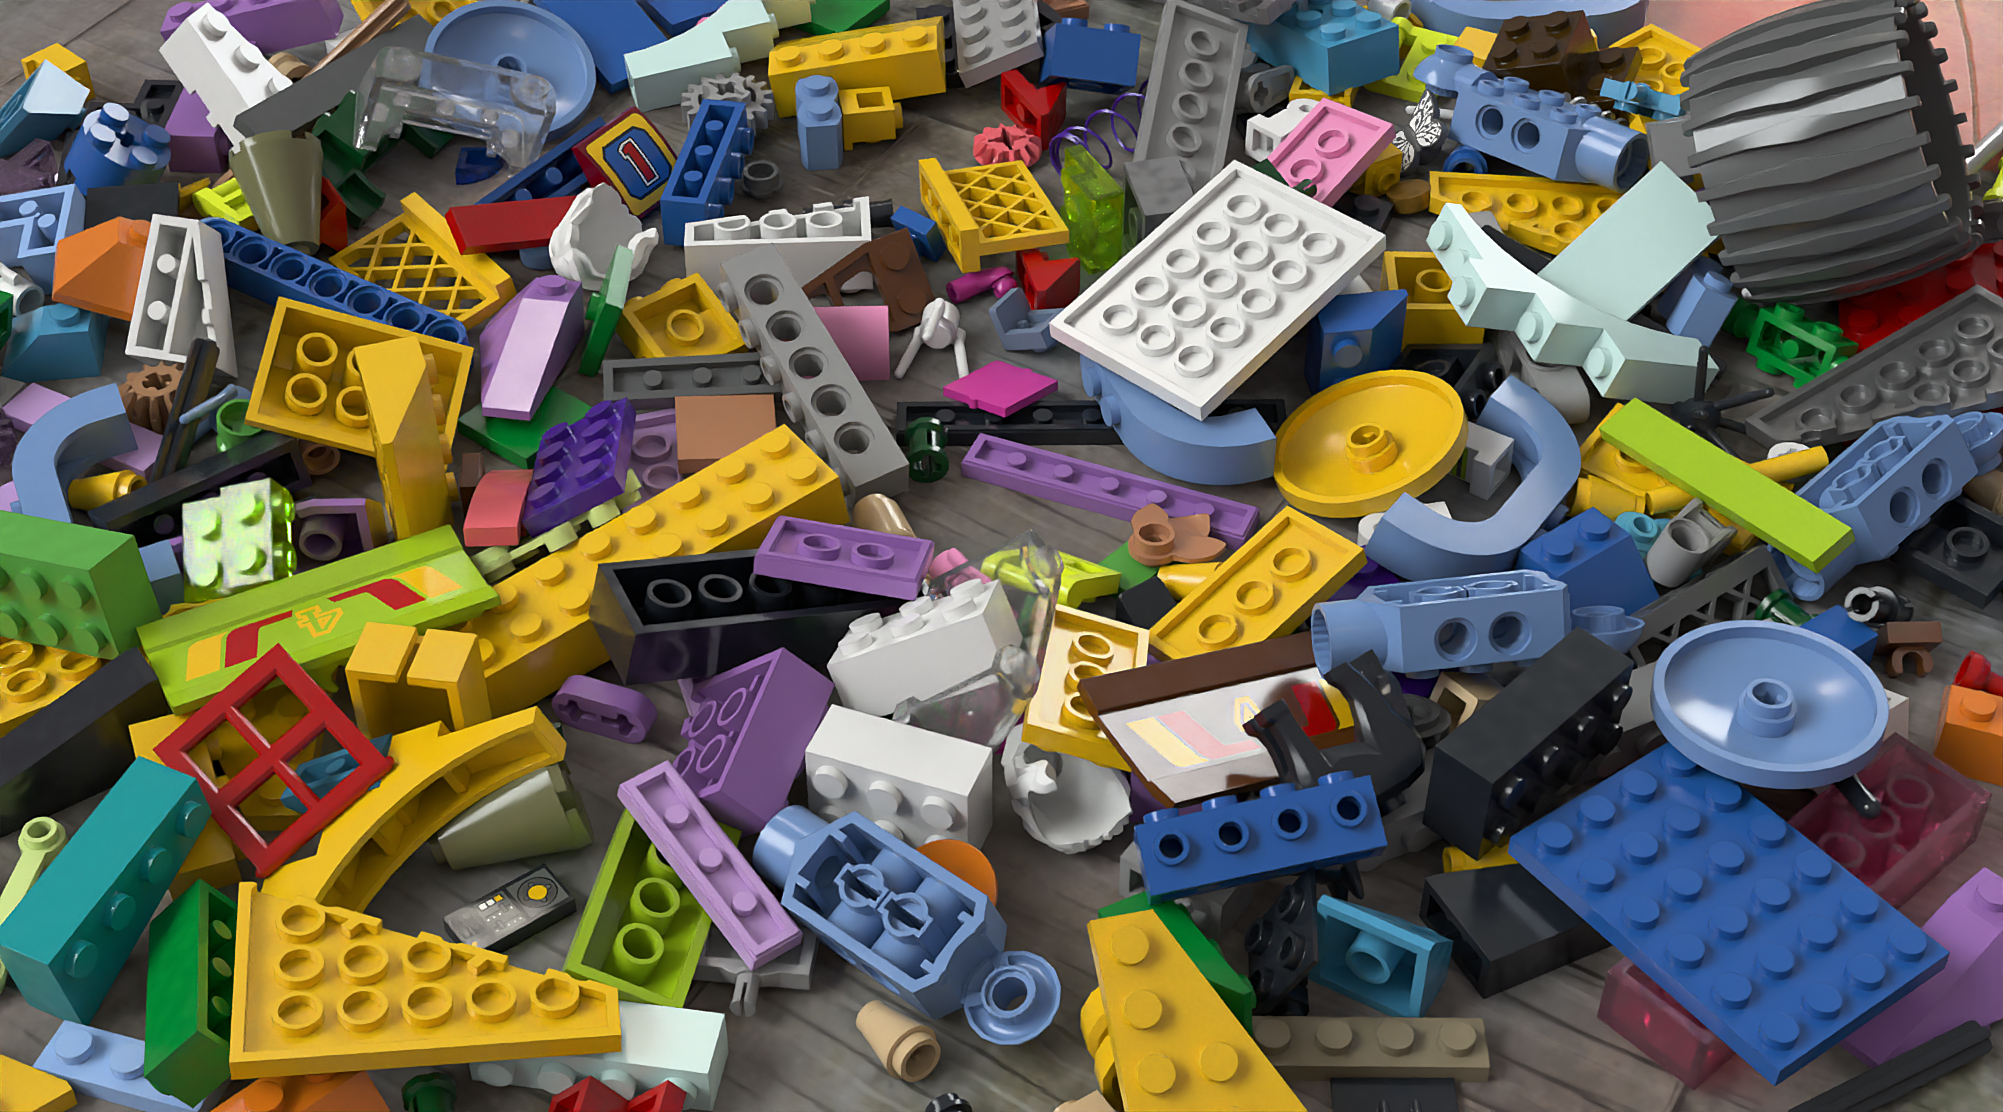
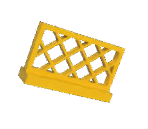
[918,158,1070,273]
[328,192,517,331]

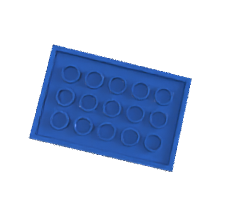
[1508,741,1950,1087]

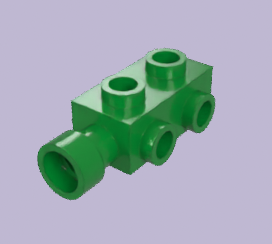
[1721,296,1859,389]

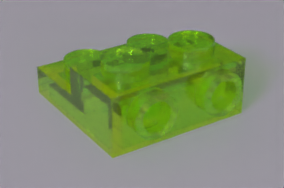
[1060,144,1124,275]
[182,478,297,604]

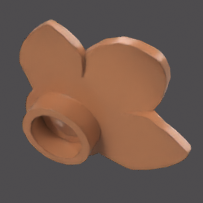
[1128,503,1226,567]

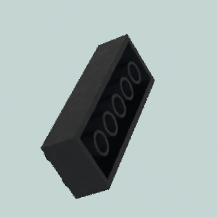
[588,549,937,686]

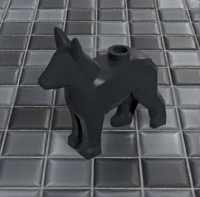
[1242,649,1425,901]

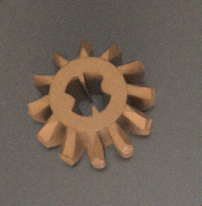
[119,360,184,436]

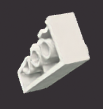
[684,196,873,297]

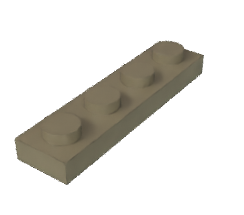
[1251,1016,1490,1082]

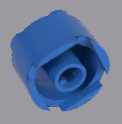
[64,103,171,196]

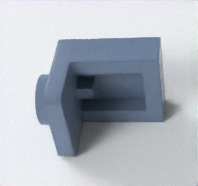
[989,288,1065,353]

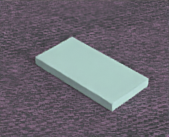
[1537,161,1721,322]

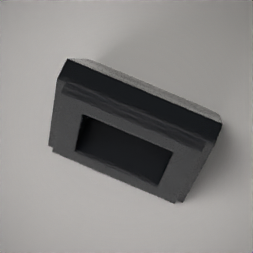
[1116,576,1177,630]

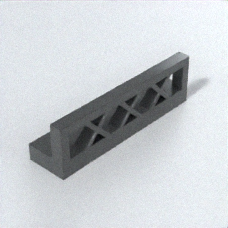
[603,352,784,410]
[1625,543,1794,670]

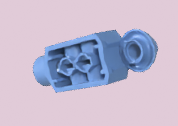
[1413,44,1650,194]
[1766,411,2003,601]
[1311,570,1645,680]
[752,805,1061,1046]

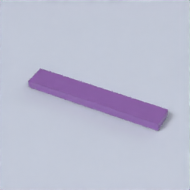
[961,433,1260,551]

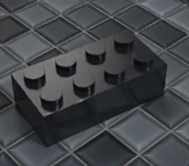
[1422,627,1634,861]

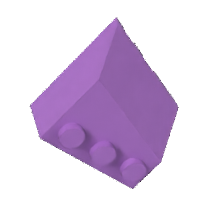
[672,647,835,838]

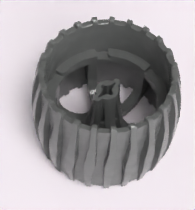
[1679,0,1985,308]

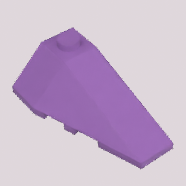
[480,275,585,421]

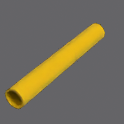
[1644,446,1829,516]

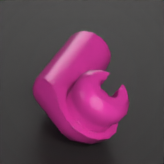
[946,266,1018,304]

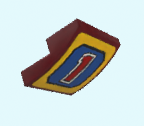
[571,106,678,219]

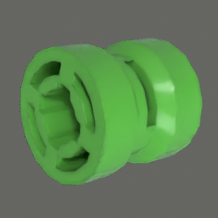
[216,399,267,454]

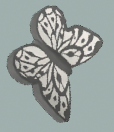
[1391,89,1448,178]

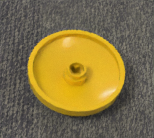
[1273,370,1469,518]

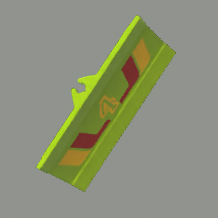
[136,524,501,717]

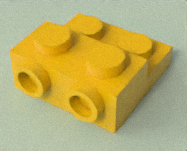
[615,272,749,359]

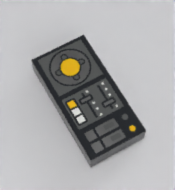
[443,863,577,954]

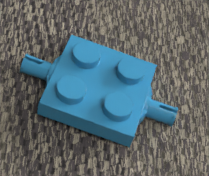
[1600,78,1690,120]

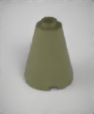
[228,130,323,256]
[428,759,595,871]

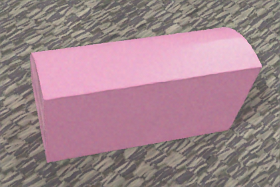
[802,306,890,381]

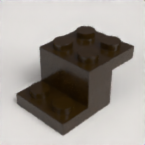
[1482,10,1643,114]

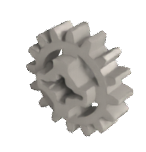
[681,72,774,136]

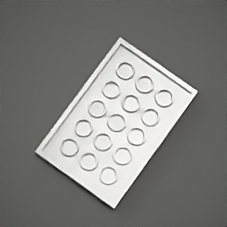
[1049,160,1386,421]

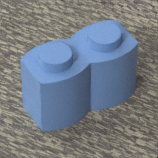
[795,75,843,171]
[1656,255,1738,349]

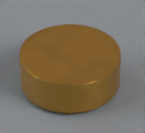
[1386,179,1431,214]

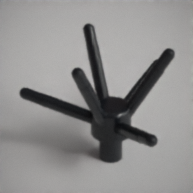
[1670,345,1774,461]

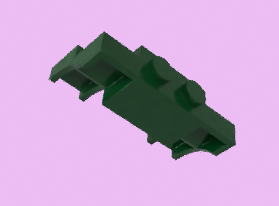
[305,58,459,229]

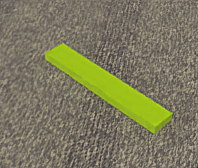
[1599,397,1856,574]

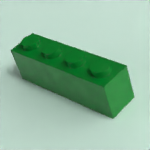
[144,878,238,1108]

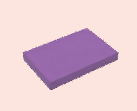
[753,515,935,601]

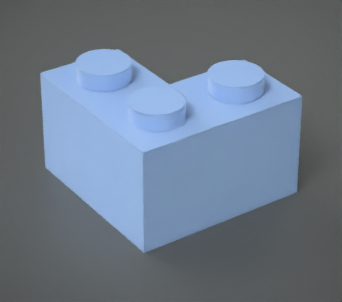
[0,184,86,295]

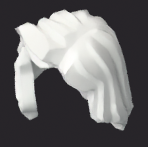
[549,182,659,291]
[1001,723,1133,854]

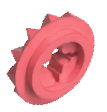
[973,123,1042,168]

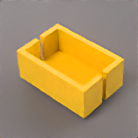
[345,622,492,740]

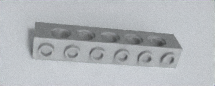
[717,242,909,510]

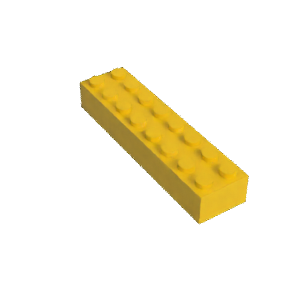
[442,424,850,720]

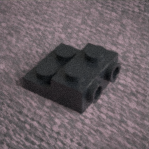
[1388,344,1506,422]
[1890,495,2003,610]

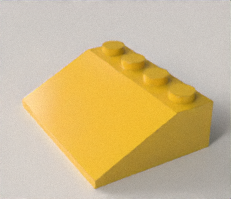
[768,16,946,118]
[244,296,474,472]
[354,335,460,542]

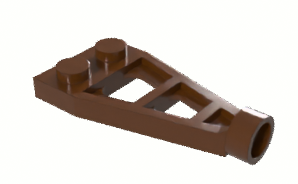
[753,227,935,352]

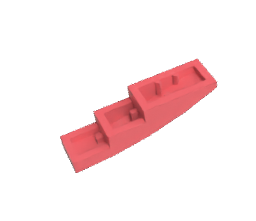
[463,469,534,547]

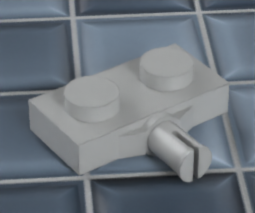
[692,921,819,1017]

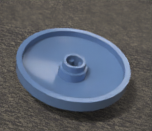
[422,0,596,146]
[1650,620,1889,789]

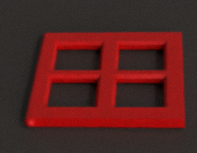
[152,642,395,879]

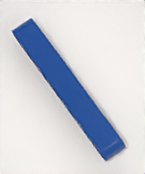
[204,219,474,374]

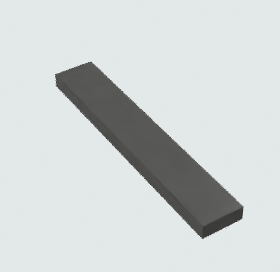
[233,14,434,138]

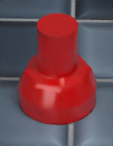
[1952,650,2003,697]

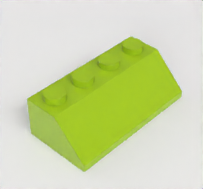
[561,807,742,1008]

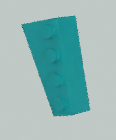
[0,756,212,1026]

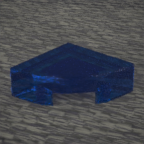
[455,147,506,185]

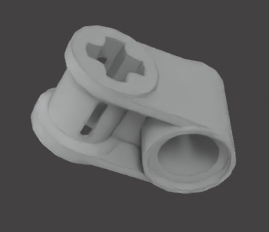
[1643,497,1738,587]

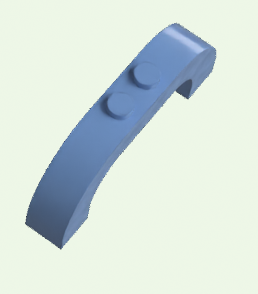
[1410,0,1649,49]
[1080,353,1277,485]
[1364,374,1581,582]
[10,383,190,615]

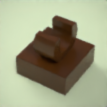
[1873,621,1943,678]

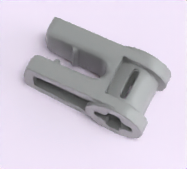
[1233,63,1295,114]

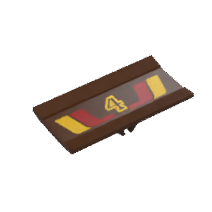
[1076,631,1354,809]

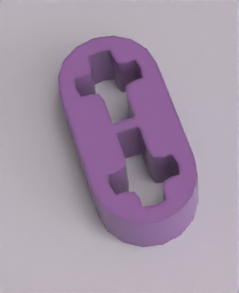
[552,675,658,744]

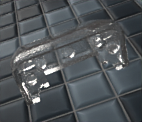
[353,46,556,178]
[892,528,1064,757]

